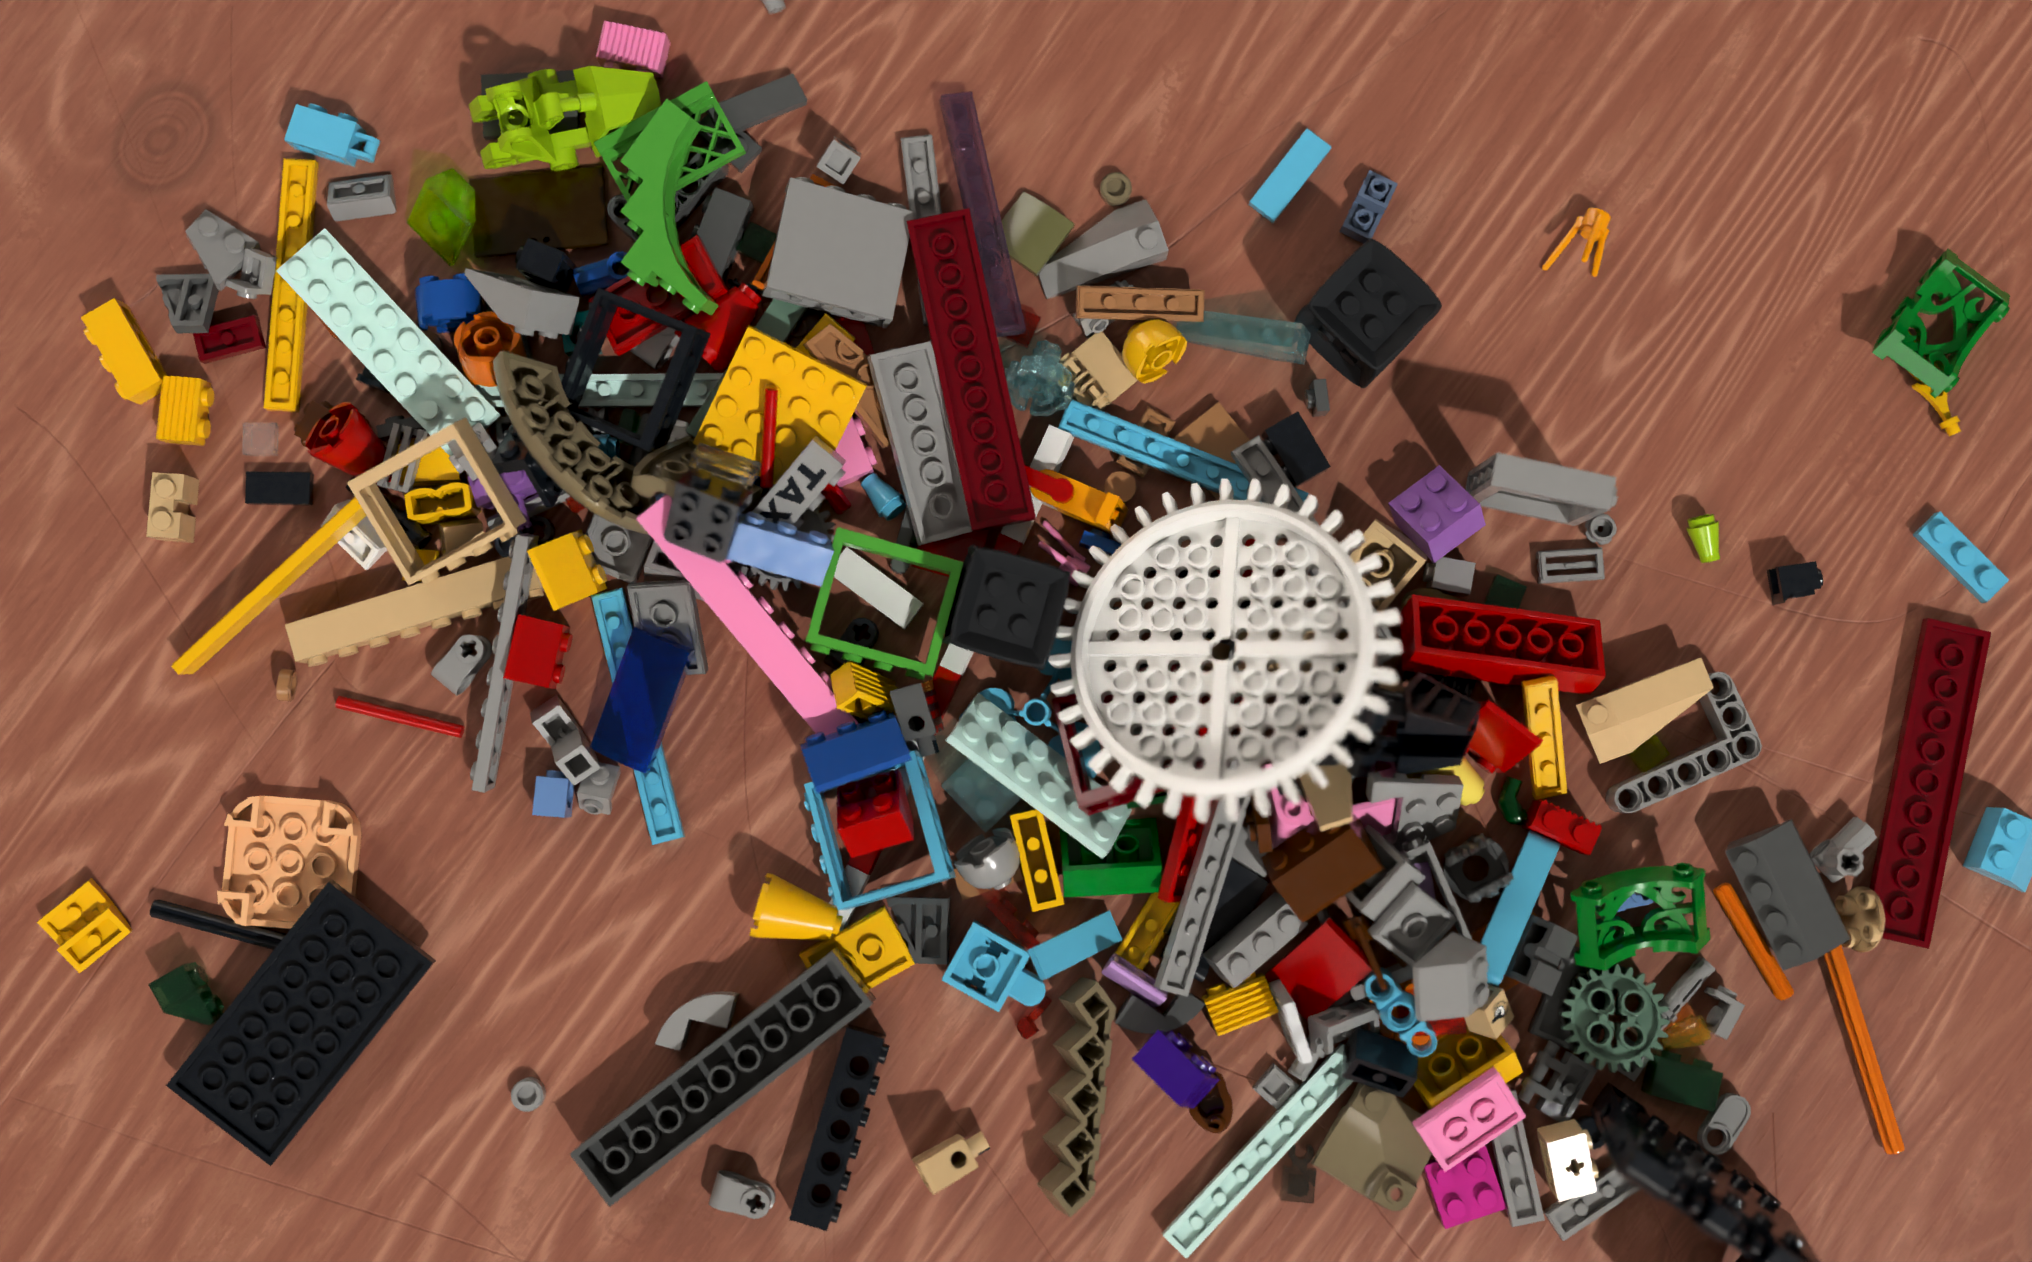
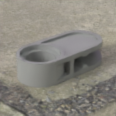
[1697,1093,1751,1154]

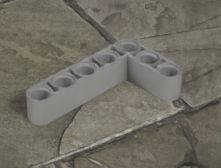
[1605,672,1762,813]

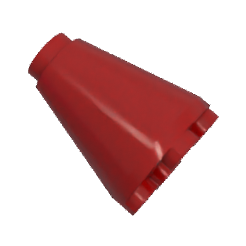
[673,282,762,373]

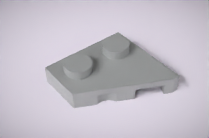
[185,210,260,291]

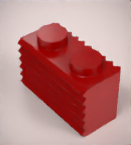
[1522,799,1602,855]

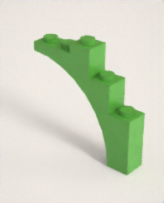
[620,98,719,315]

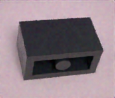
[1261,411,1331,488]
[1342,1027,1418,1098]

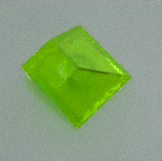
[406,168,475,267]

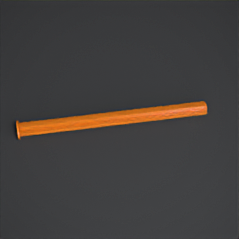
[1824,945,1905,1154]

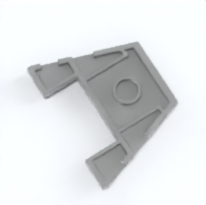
[1366,772,1464,850]

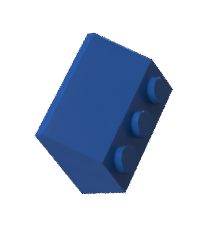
[800,710,912,793]

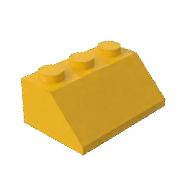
[1413,1019,1523,1110]

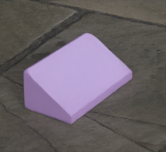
[1102,953,1167,1008]

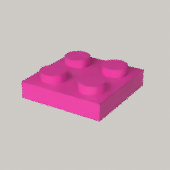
[1424,1145,1507,1229]

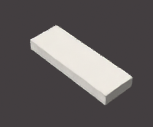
[834,546,924,630]

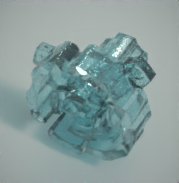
[1004,340,1075,416]

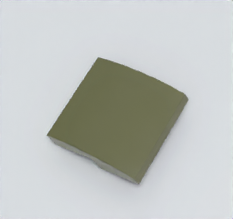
[986,191,1075,277]

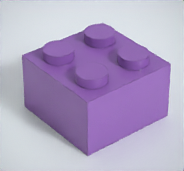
[1388,465,1486,563]

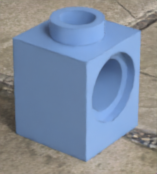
[532,770,574,818]

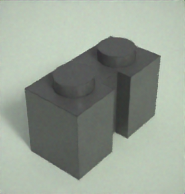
[1505,915,1578,996]

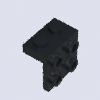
[492,425,562,507]
[664,468,753,562]

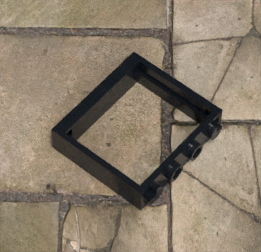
[561,288,711,452]

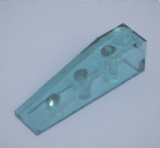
[1176,311,1311,364]

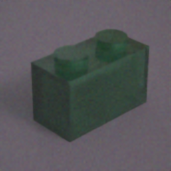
[1641,1049,1723,1112]

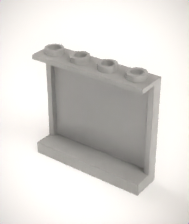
[762,177,915,328]

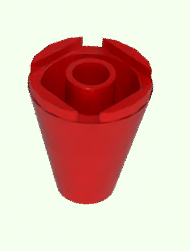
[305,402,393,488]

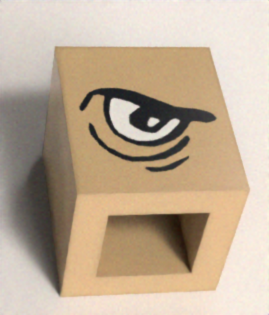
[1464,984,1514,1039]

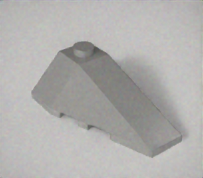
[1038,199,1169,300]

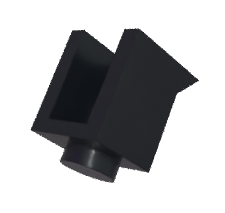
[1767,561,1823,605]

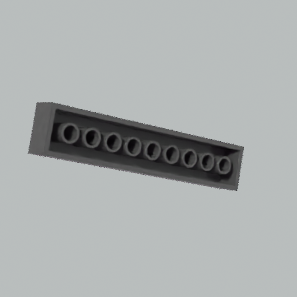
[570,946,876,1207]

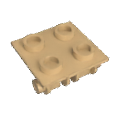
[1051,332,1138,411]

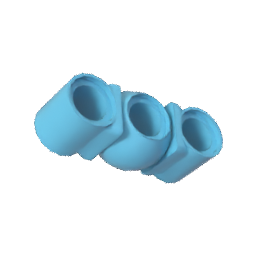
[1364,967,1437,1057]

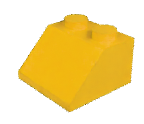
[527,530,607,611]

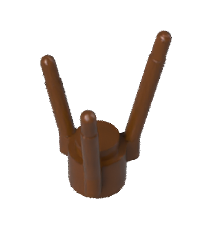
[1342,913,1407,991]

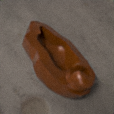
[1189,1071,1233,1134]

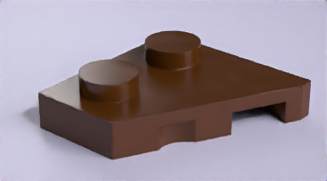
[1244,795,1273,854]

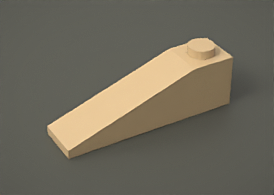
[1576,657,1714,764]

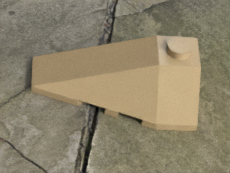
[1337,519,1427,640]
[1295,763,1353,831]

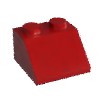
[503,614,573,689]

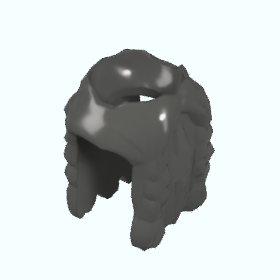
[1443,833,1514,903]

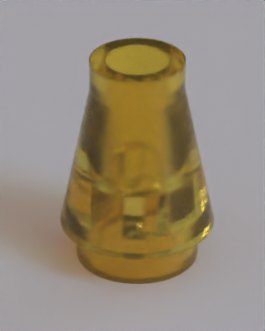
[1660,1014,1711,1051]

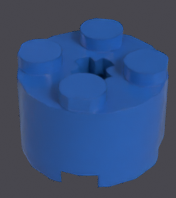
[415,273,483,333]

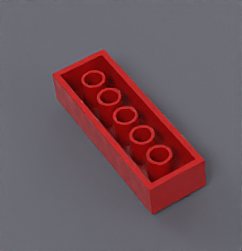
[1400,594,1606,695]

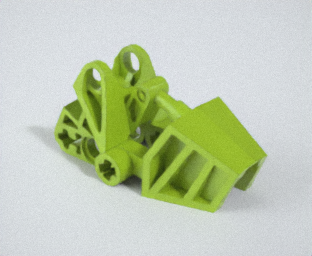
[469,66,661,171]

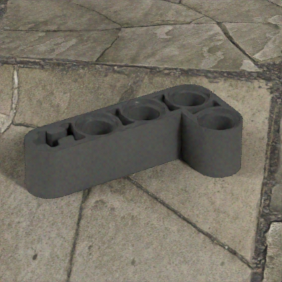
[607,146,729,243]

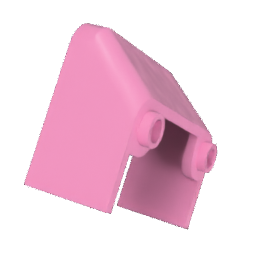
[1261,735,1397,848]

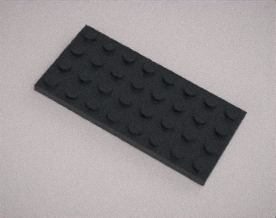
[166,880,436,1166]

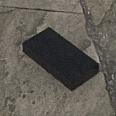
[245,472,314,505]

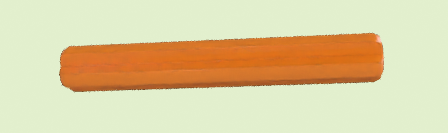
[1713,883,1794,1001]

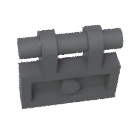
[1517,1040,1598,1122]

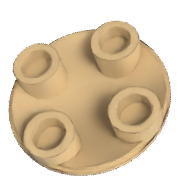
[1834,886,1885,952]

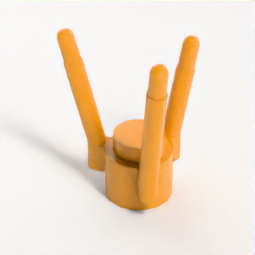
[1542,208,1611,277]

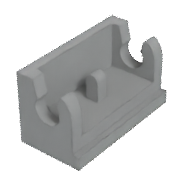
[1308,999,1380,1055]

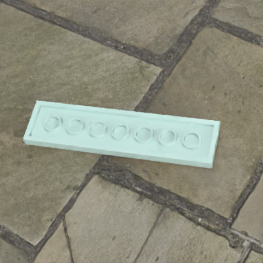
[276,228,501,456]

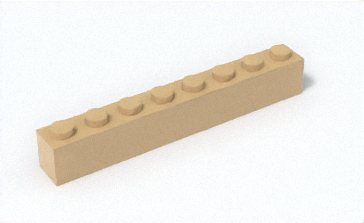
[285,556,544,667]

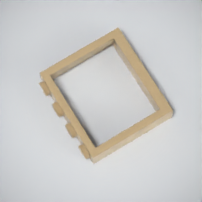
[347,418,526,585]

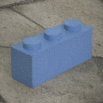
[726,512,834,586]

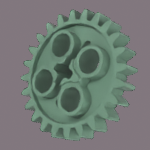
[1559,964,1670,1073]

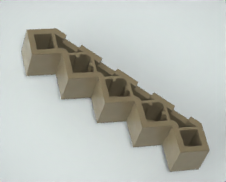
[1037,977,1116,1217]

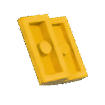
[37,878,132,973]

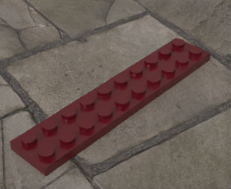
[906,208,1036,533]
[1869,618,1991,949]

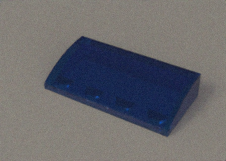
[590,627,695,774]

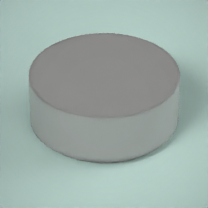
[511,1077,546,1112]

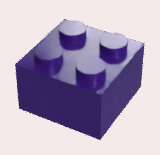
[1132,1030,1220,1108]

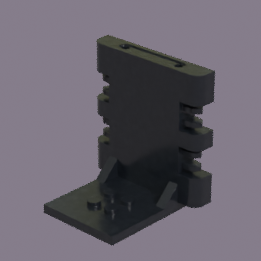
[1591,1082,1820,1262]

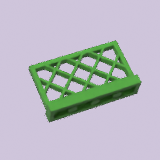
[594,81,746,202]

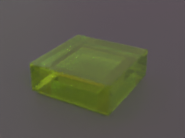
[1628,734,1670,773]

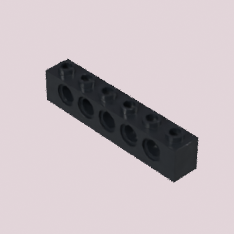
[789,1024,890,1231]

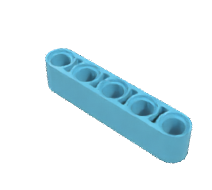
[1480,830,1561,987]

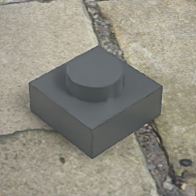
[1305,379,1330,417]

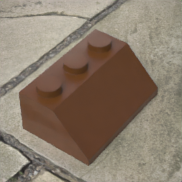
[1261,814,1384,922]

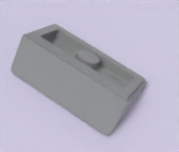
[327,174,396,221]

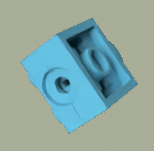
[941,919,1045,1012]

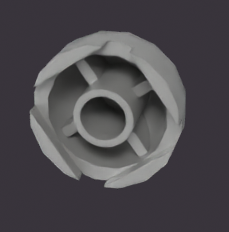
[953,828,1020,890]

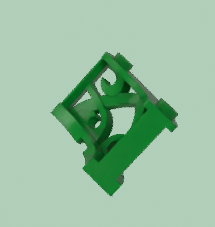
[1872,248,2010,398]
[1570,863,1710,971]

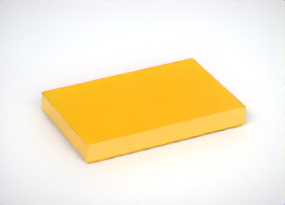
[799,905,916,989]

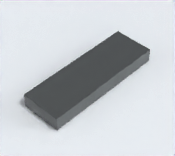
[707,73,807,139]

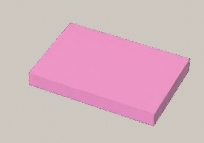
[1412,1066,1526,1172]

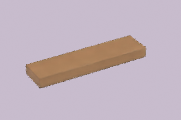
[1075,285,1205,322]

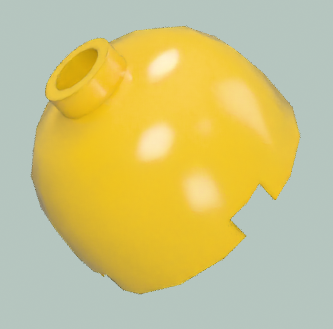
[1122,319,1187,384]

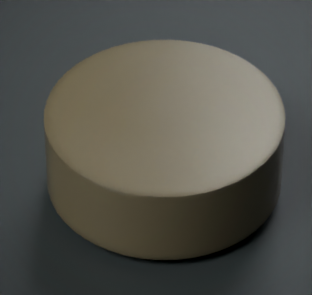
[1100,172,1132,206]

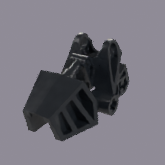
[1297,663,1481,778]

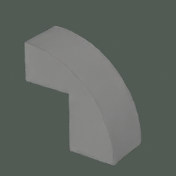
[530,695,601,786]
[655,991,739,1051]

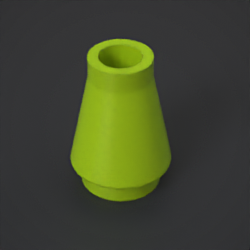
[1686,514,1720,563]

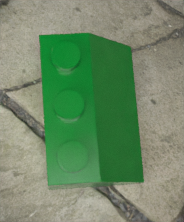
[1060,818,1162,898]

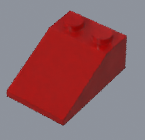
[1465,700,1543,774]

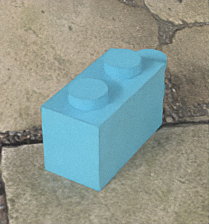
[284,103,381,167]

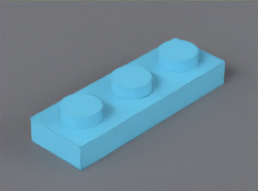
[1913,512,2009,603]

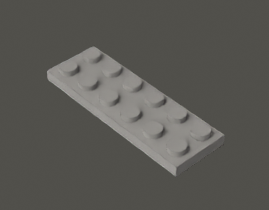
[867,341,972,546]

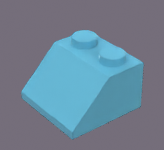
[1963,807,2032,893]

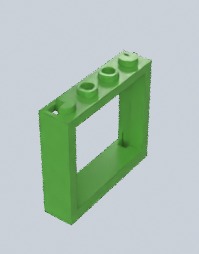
[805,527,964,681]

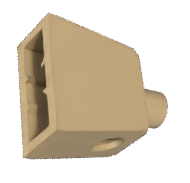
[912,1131,990,1195]

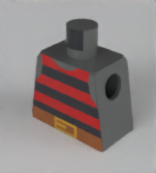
[890,680,944,757]

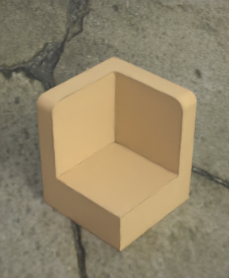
[438,517,486,557]

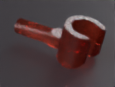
[1017,996,1052,1039]

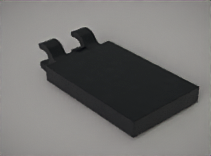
[1159,859,1269,982]

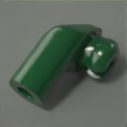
[1497,776,1528,825]

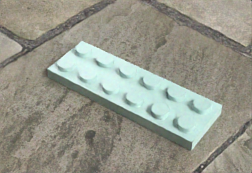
[946,693,1132,859]

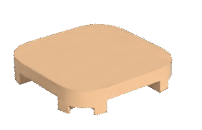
[217,796,361,929]

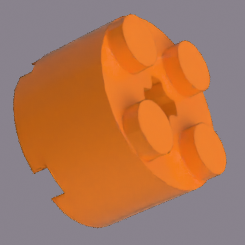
[454,311,527,387]

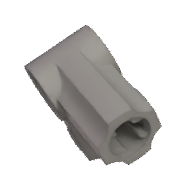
[1809,817,1877,883]

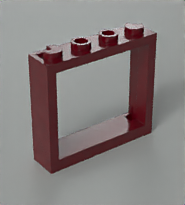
[1052,663,1205,816]

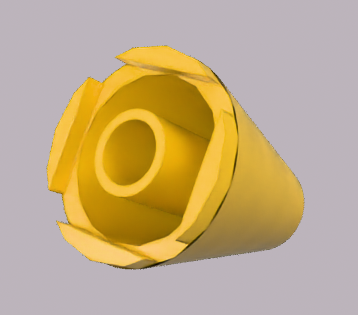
[749,873,843,940]

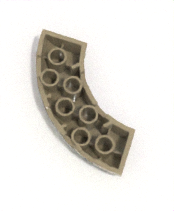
[493,350,655,534]

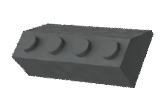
[1725,819,1850,971]

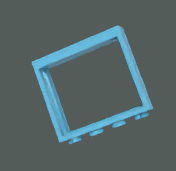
[804,750,956,910]

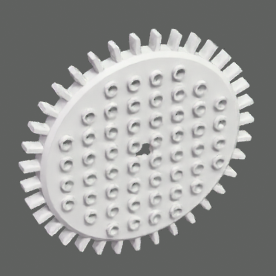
[1048,478,1403,823]

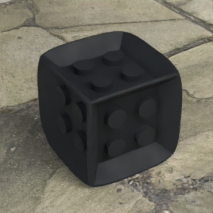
[1294,239,1442,388]
[942,545,1070,670]

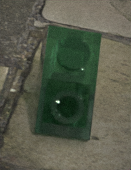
[148,962,224,1025]

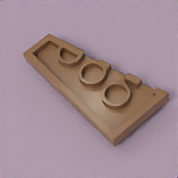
[803,324,890,449]

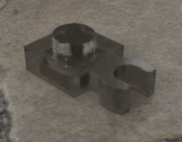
[1280,1144,1316,1204]

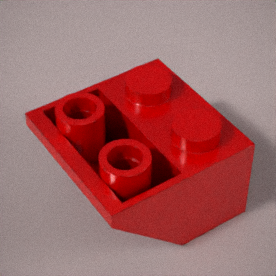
[837,769,914,858]

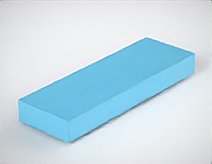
[1248,128,1332,223]
[1028,910,1123,980]

